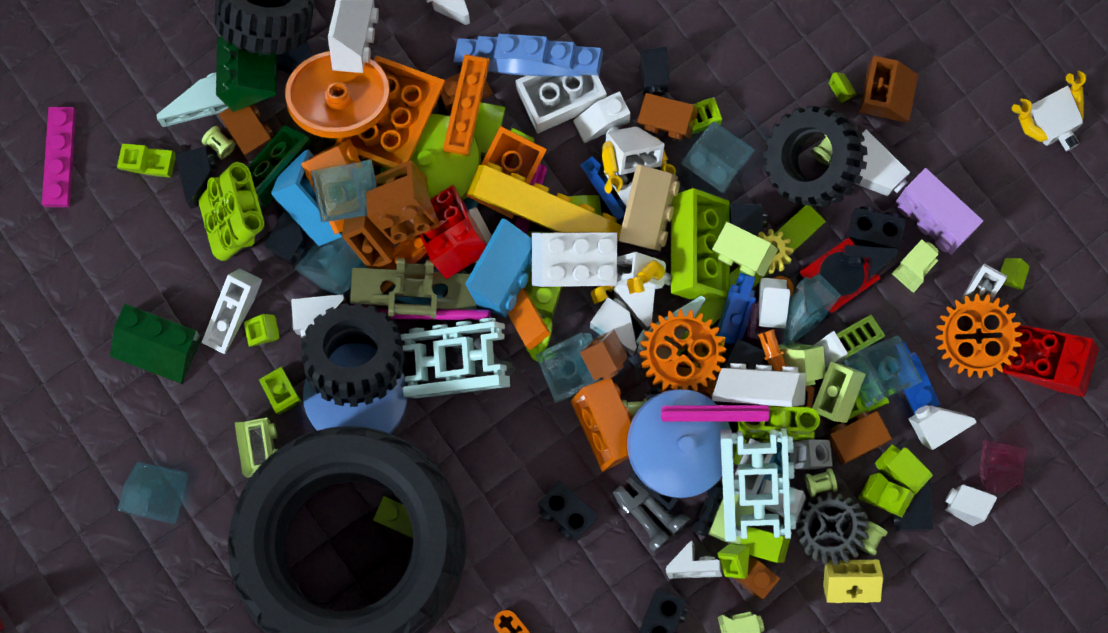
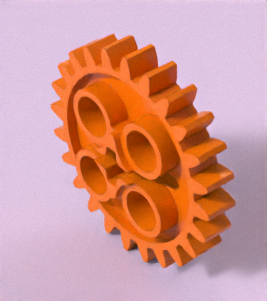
[935,294,1022,378]
[640,309,726,392]

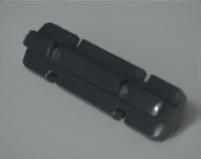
[693,485,723,536]

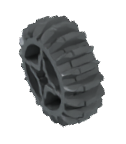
[797,493,870,565]

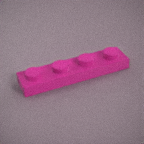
[42,107,76,207]

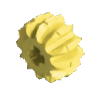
[758,229,794,274]

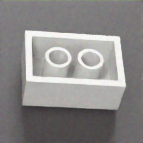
[516,75,607,134]
[532,232,617,287]

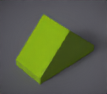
[740,526,791,563]

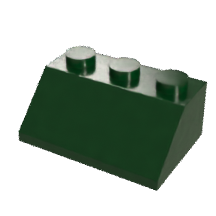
[216,36,277,112]
[247,125,315,207]
[110,303,202,384]

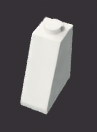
[828,130,910,196]

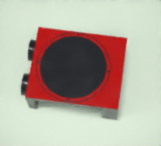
[797,238,880,319]

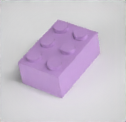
[895,168,983,255]

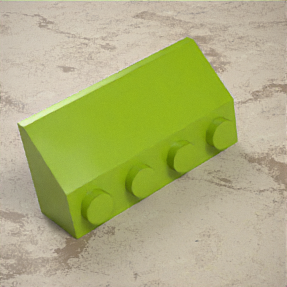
[671,188,730,299]

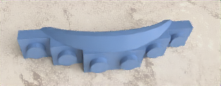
[453,34,603,77]

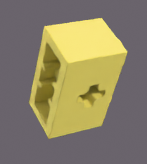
[823,560,883,603]

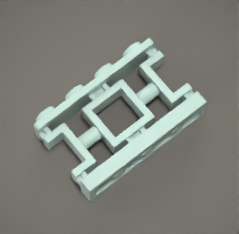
[401,318,510,399]
[721,428,796,541]

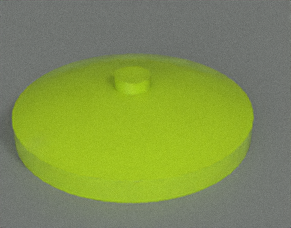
[381,114,482,201]

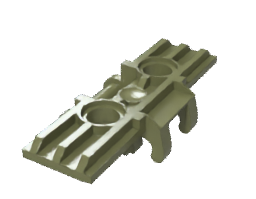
[350,258,476,319]

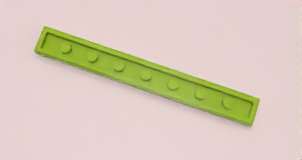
[676,205,826,356]

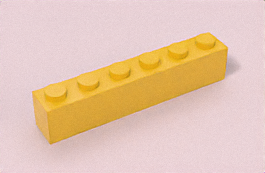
[467,162,622,242]

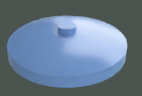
[303,343,408,434]
[627,390,733,498]

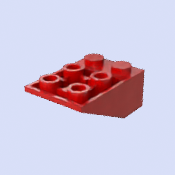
[420,185,487,279]
[1003,325,1099,397]

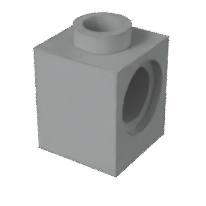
[790,440,832,470]

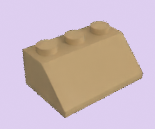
[619,164,680,251]

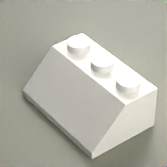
[328,0,379,73]
[712,363,806,407]

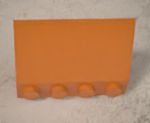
[334,55,445,169]

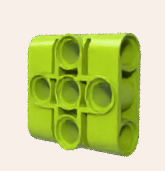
[199,162,264,261]
[734,405,820,443]

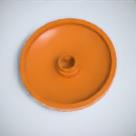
[285,51,390,138]

